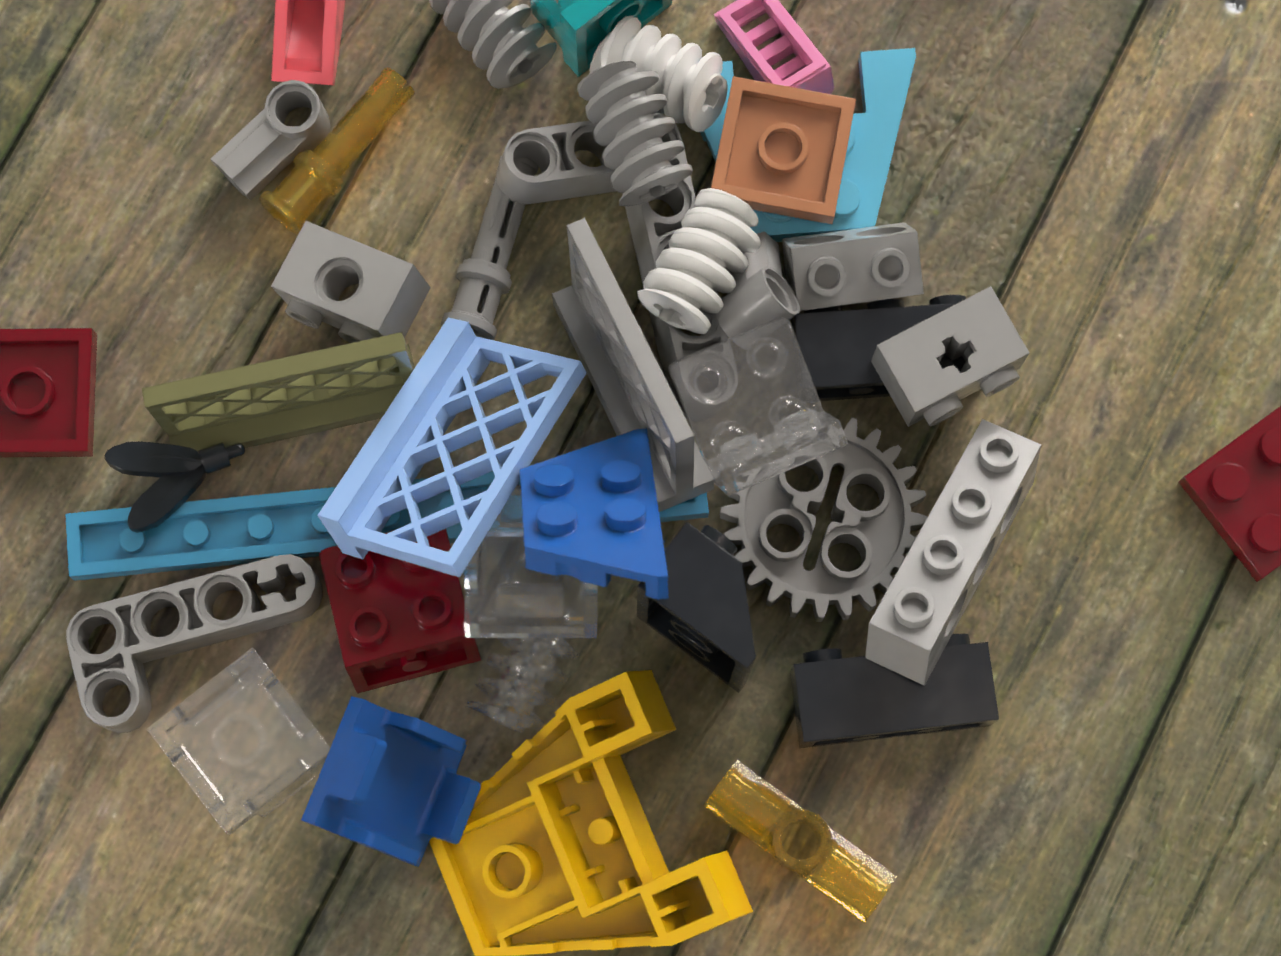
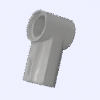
[211,80,331,201]
[715,231,800,349]

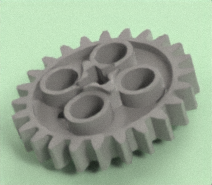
[720,414,928,622]

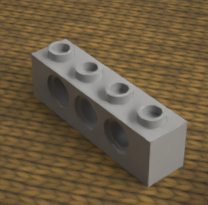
[865,419,1041,686]

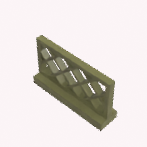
[142,332,415,453]

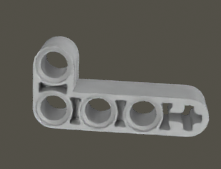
[66,554,323,733]

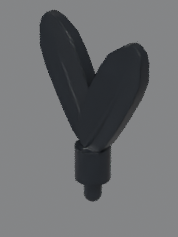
[104,441,245,533]

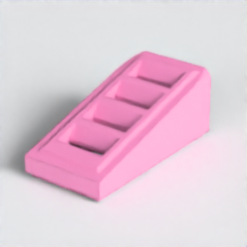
[714,0,834,94]

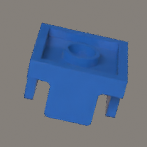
[301,696,481,867]

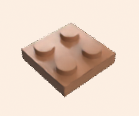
[711,76,856,224]

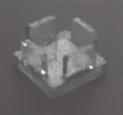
[463,484,598,638]
[147,647,330,835]

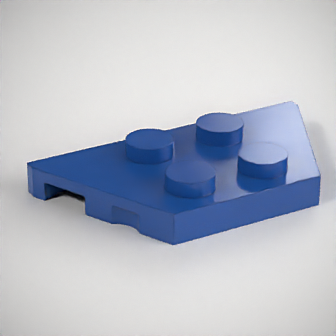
[520,428,668,599]

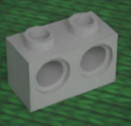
[782,222,924,311]

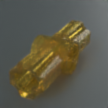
[703,759,897,924]

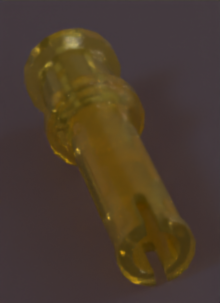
[259,68,415,235]

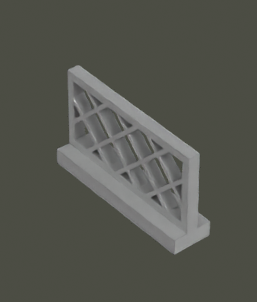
[552,218,714,512]

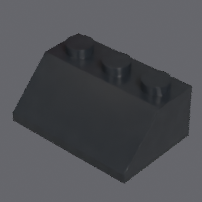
[637,522,756,693]

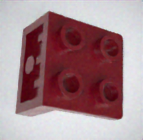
[319,529,481,694]

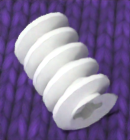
[590,16,728,132]
[637,188,761,334]

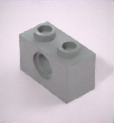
[271,221,431,343]

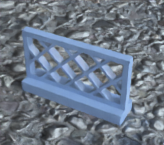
[317,317,586,577]

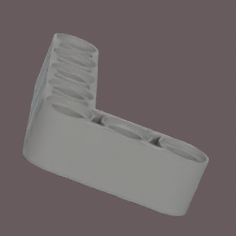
[496,113,737,421]

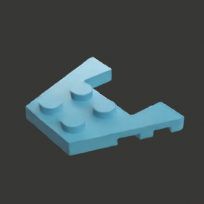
[700,48,916,242]

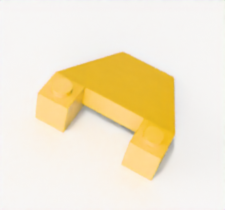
[429,670,753,956]

